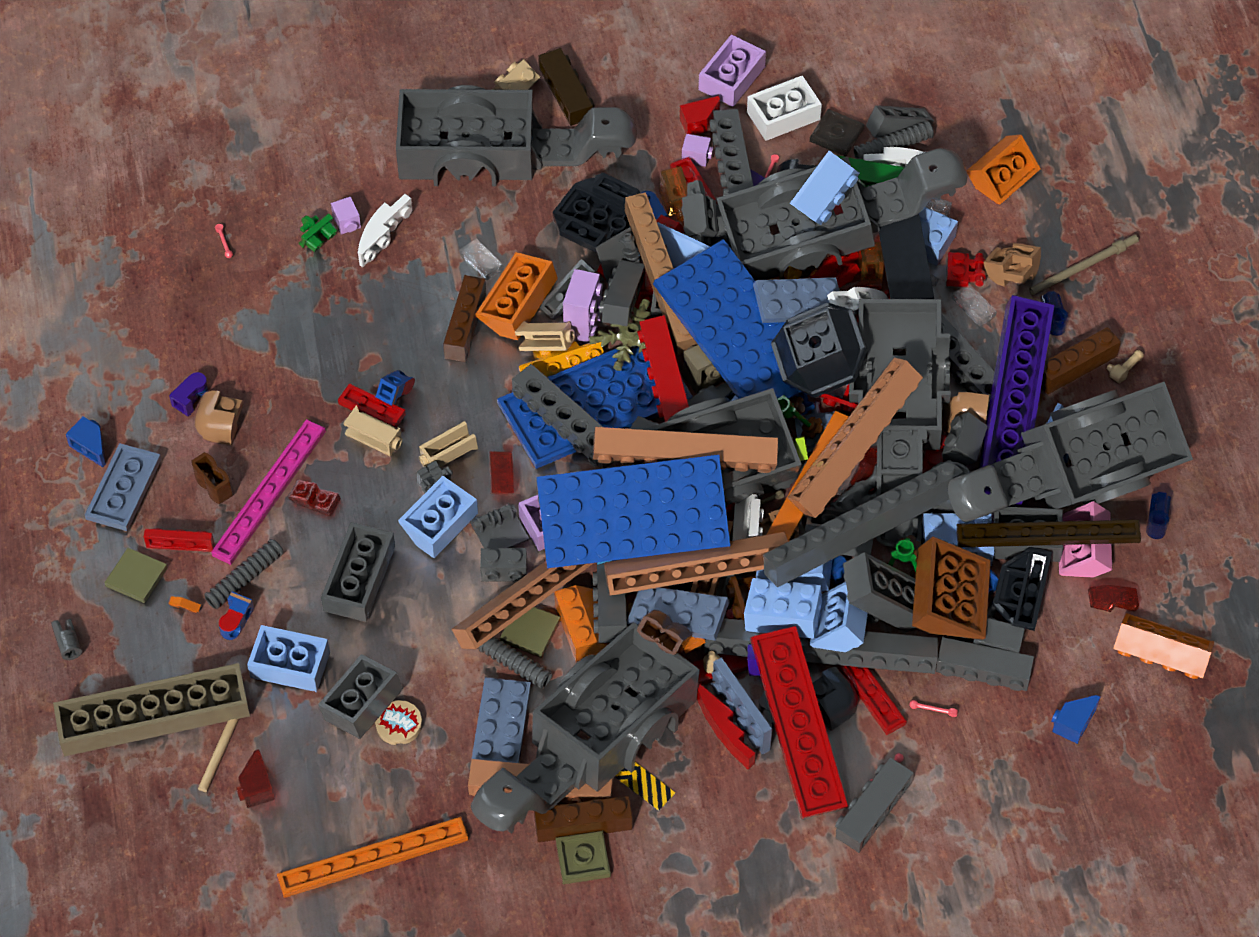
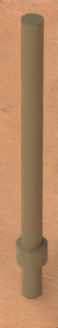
[1029,234,1139,295]

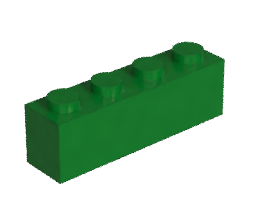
[836,155,904,187]

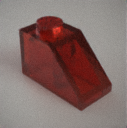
[236,749,275,808]

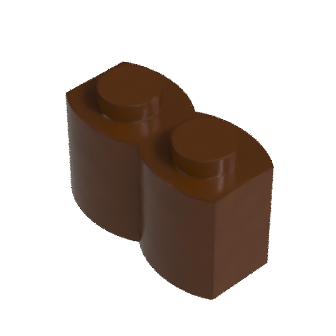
[191,452,233,504]
[636,610,692,655]

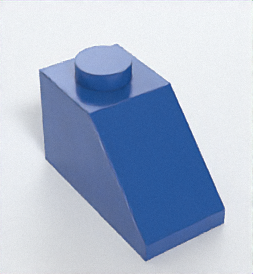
[66,416,106,467]
[1051,695,1100,744]

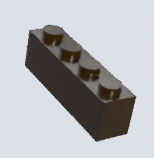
[538,48,595,126]

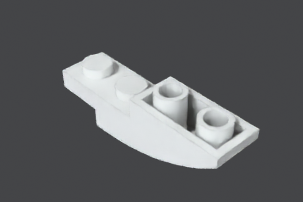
[863,147,937,172]
[358,194,412,267]
[827,287,888,314]

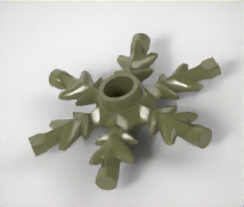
[589,299,651,371]

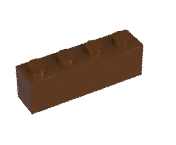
[443,275,486,362]
[1041,327,1121,395]
[534,796,632,843]

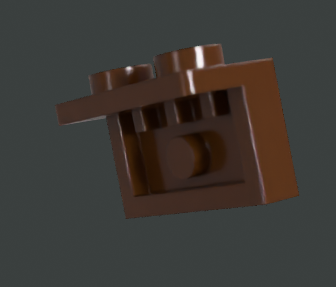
[726,576,755,620]

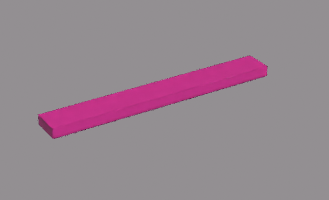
[211,419,326,565]

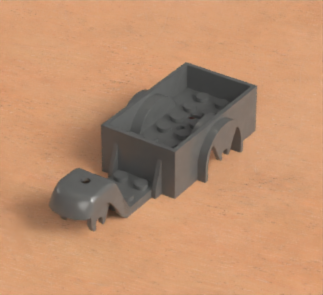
[396,85,637,186]
[716,148,968,281]
[849,299,951,547]
[948,381,1193,522]
[538,388,802,507]
[471,622,699,834]

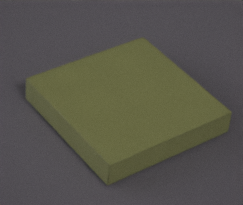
[104,548,168,603]
[500,607,561,658]
[556,831,610,884]

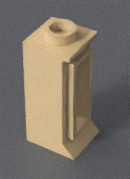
[515,321,575,351]
[344,405,403,456]
[419,421,478,467]

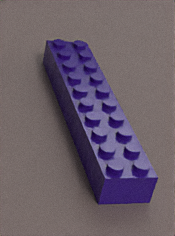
[978,295,1054,507]

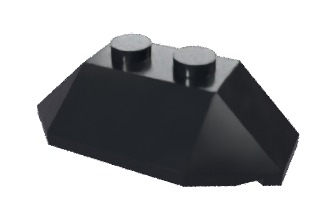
[993,547,1052,631]

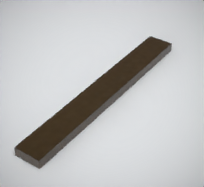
[956,519,1141,548]

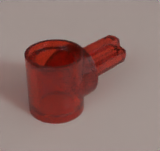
[850,448,877,486]

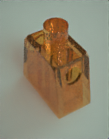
[659,166,687,221]
[858,242,884,291]

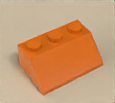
[966,134,1041,205]
[554,585,609,662]

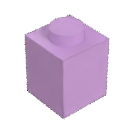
[682,134,714,167]
[331,197,361,234]

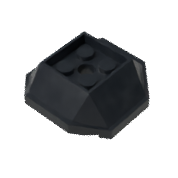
[553,172,640,253]
[771,303,867,398]

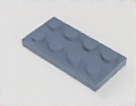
[753,278,839,323]
[85,443,162,531]
[627,587,729,641]
[711,657,772,755]
[471,677,531,763]

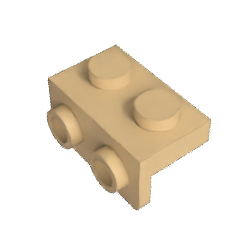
[492,59,540,90]

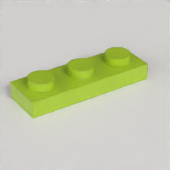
[793,435,809,461]

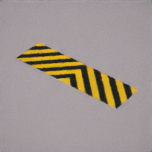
[614,762,675,811]

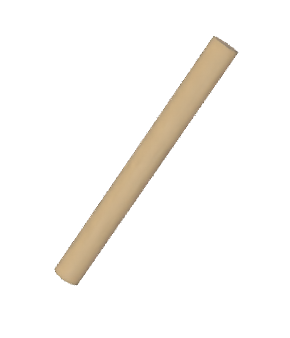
[198,719,239,792]

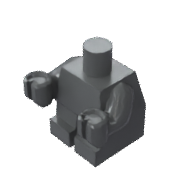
[417,461,453,493]

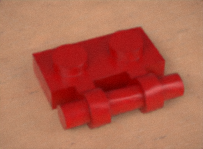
[947,252,986,287]

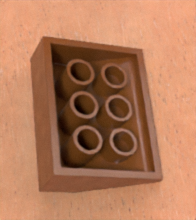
[912,537,990,640]

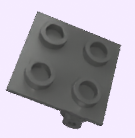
[596,227,641,283]
[470,504,529,548]

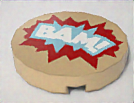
[375,700,422,745]

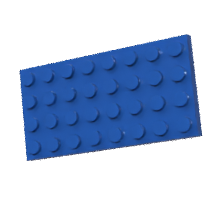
[653,239,802,400]
[497,346,693,469]
[536,455,730,568]

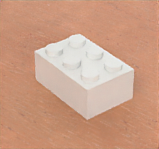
[747,76,822,141]

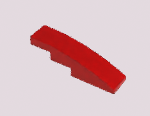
[697,683,755,770]

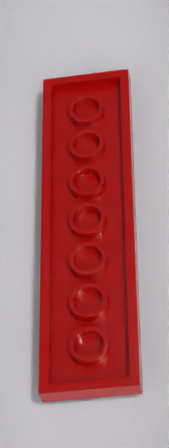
[750,626,848,819]

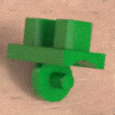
[299,214,338,252]

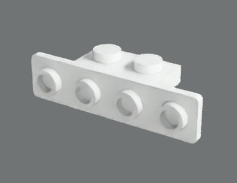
[732,494,764,541]

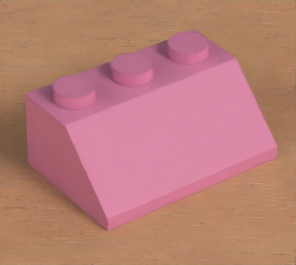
[1059,501,1112,577]

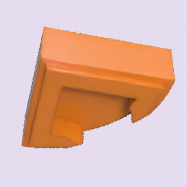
[169,596,201,613]

